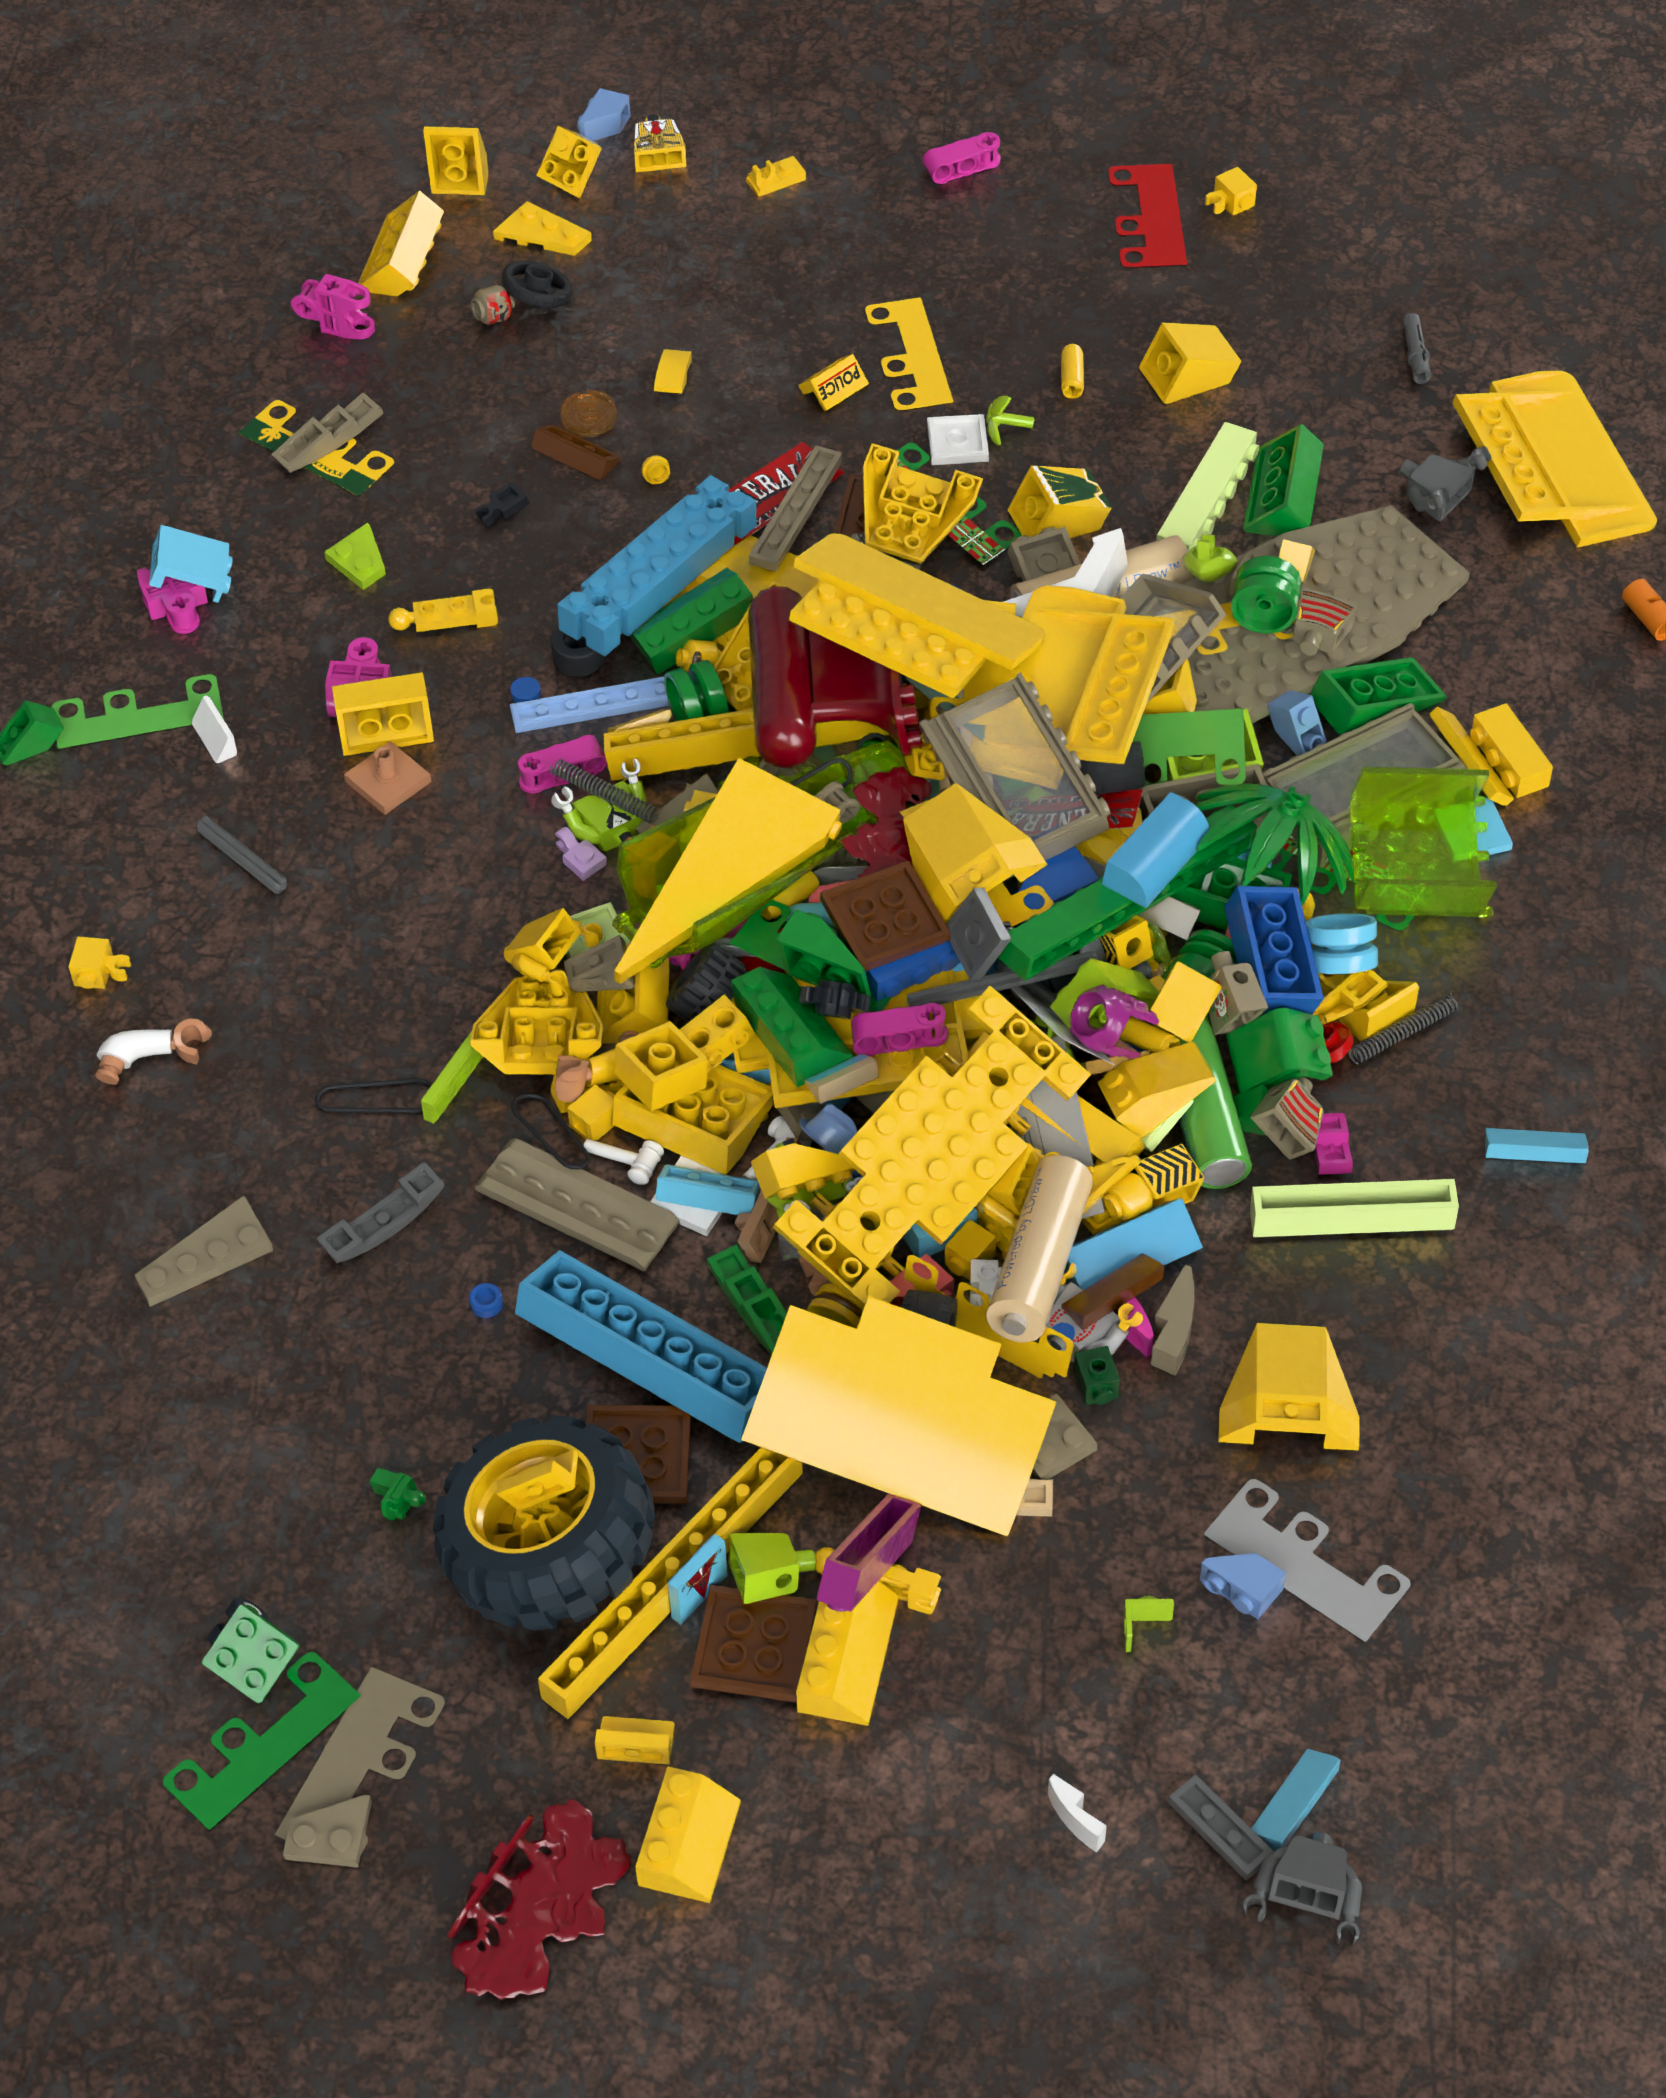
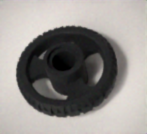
[501,260,572,308]

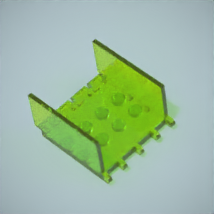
[1349,767,1497,917]

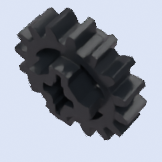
[798,980,871,1019]

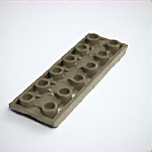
[474,1138,679,1272]

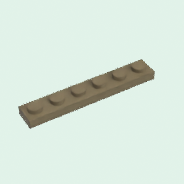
[749,445,842,572]

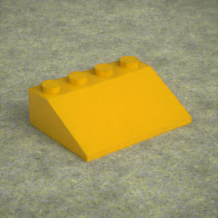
[612,1065,774,1175]

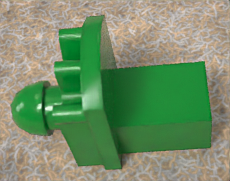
[369,1468,426,1520]

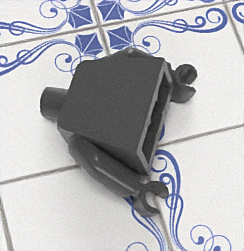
[1400,446,1492,522]
[1243,1832,1362,1946]

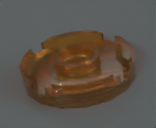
[561,390,617,437]

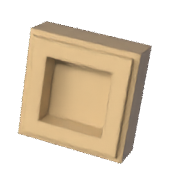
[1017,1479,1053,1516]

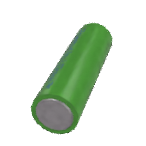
[1176,1012,1252,1189]

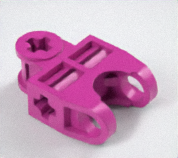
[291,274,375,340]
[137,567,208,634]
[325,637,392,717]

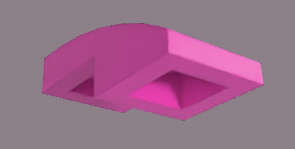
[1315,1113,1353,1175]
[1113,1297,1154,1357]

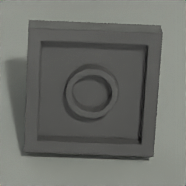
[946,888,1011,981]

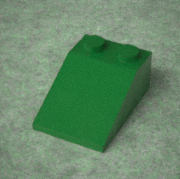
[776,909,873,1008]

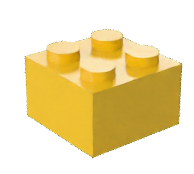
[614,1021,708,1112]

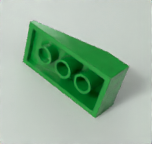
[1310,657,1447,735]

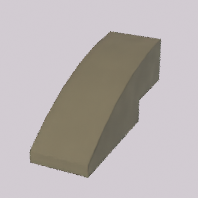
[1151,1265,1194,1376]

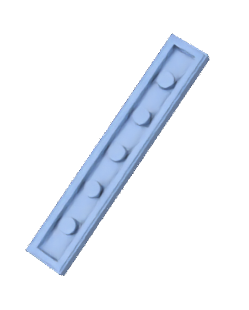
[510,677,669,733]

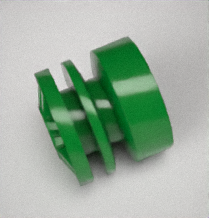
[1164,929,1237,1012]

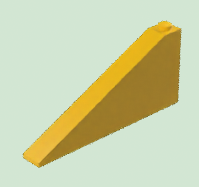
[614,758,843,984]

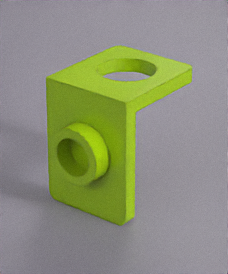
[1123,1596,1174,1652]

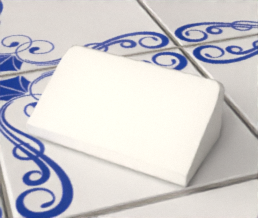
[192,696,237,763]

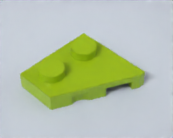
[324,523,386,590]

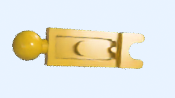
[388,589,498,632]
[815,1547,941,1614]

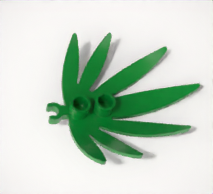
[1194,784,1357,905]

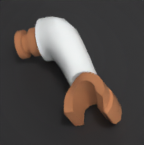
[95,1018,212,1085]

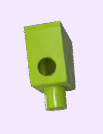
[728,1533,816,1604]

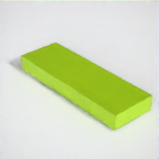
[421,1031,483,1124]

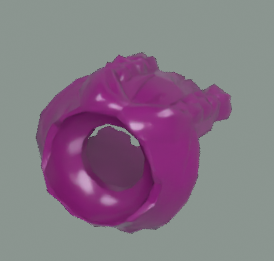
[1069,985,1159,1059]

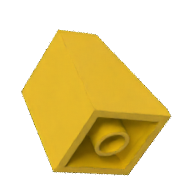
[1139,322,1241,404]

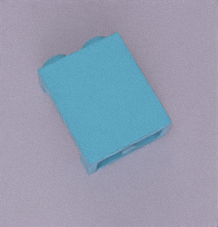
[149,525,233,603]

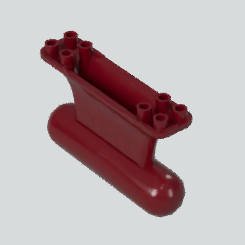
[748,586,922,769]

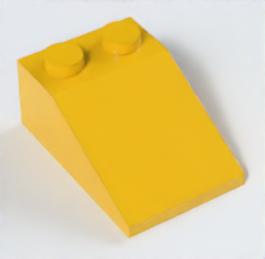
[423,126,489,195]
[1097,1041,1217,1139]

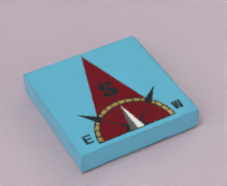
[668,1534,728,1625]

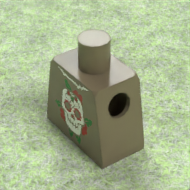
[1209,951,1268,1035]

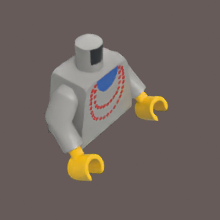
[1046,1263,1143,1363]

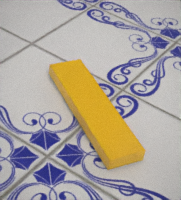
[1430,707,1514,806]

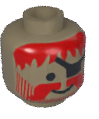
[471,285,515,325]

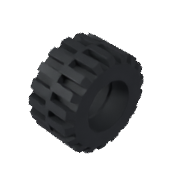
[666,942,746,1023]

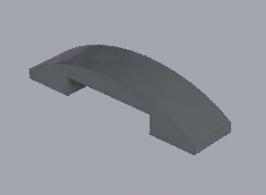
[316,1161,445,1263]

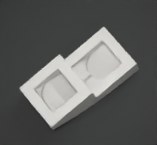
[1048,1774,1106,1853]

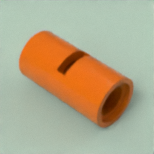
[1622,579,1666,641]

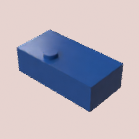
[1224,886,1324,1018]

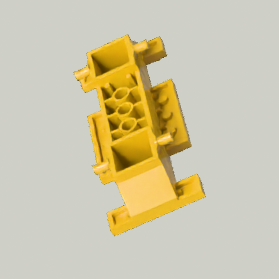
[773,986,1091,1308]

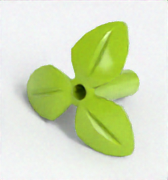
[986,396,1034,445]

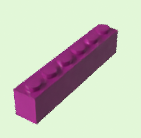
[816,1493,922,1612]

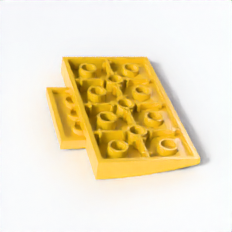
[741,1296,1056,1537]

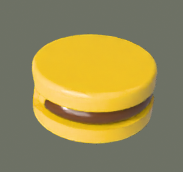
[807,1284,864,1329]

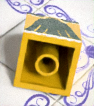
[1008,466,1112,539]

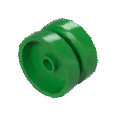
[1231,556,1302,634]
[664,659,729,721]

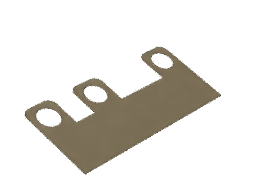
[275,1667,445,1854]

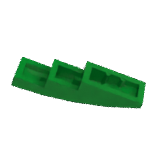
[706,1244,787,1356]

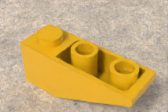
[751,1143,855,1200]

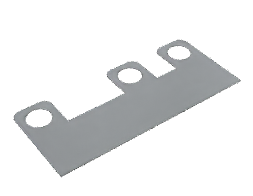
[1204,1479,1410,1642]

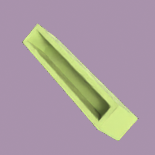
[1156,422,1259,550]
[1250,1179,1459,1237]

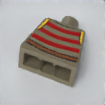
[1292,587,1358,655]
[1251,1077,1323,1160]

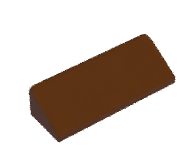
[532,424,621,480]
[1061,1253,1165,1330]

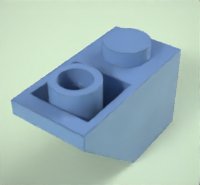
[577,88,631,141]
[1267,690,1327,756]
[1200,1553,1286,1620]

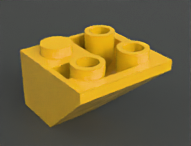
[536,126,602,198]

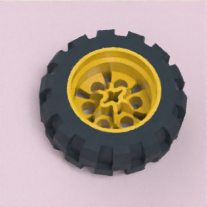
[433,1415,655,1631]

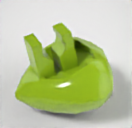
[1182,534,1238,583]

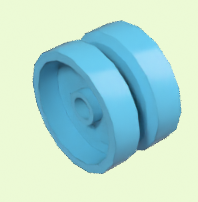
[1306,913,1378,974]

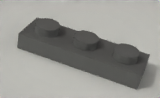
[1168,1774,1274,1881]

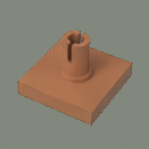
[344,741,432,815]

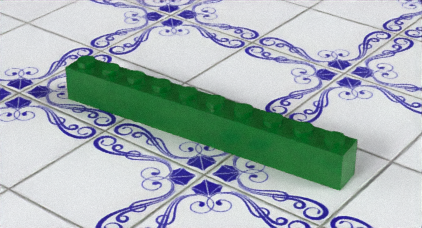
[998,805,1258,981]

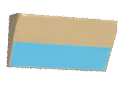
[804,1053,879,1104]

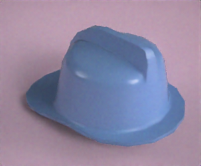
[799,1104,859,1176]

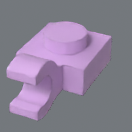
[555,827,607,881]

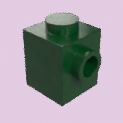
[1074,1346,1120,1405]

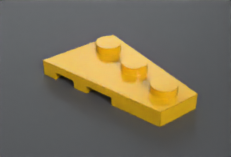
[493,201,592,256]

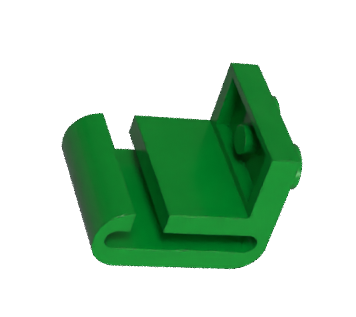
[1226,1008,1333,1093]

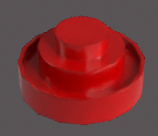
[1323,1022,1354,1063]

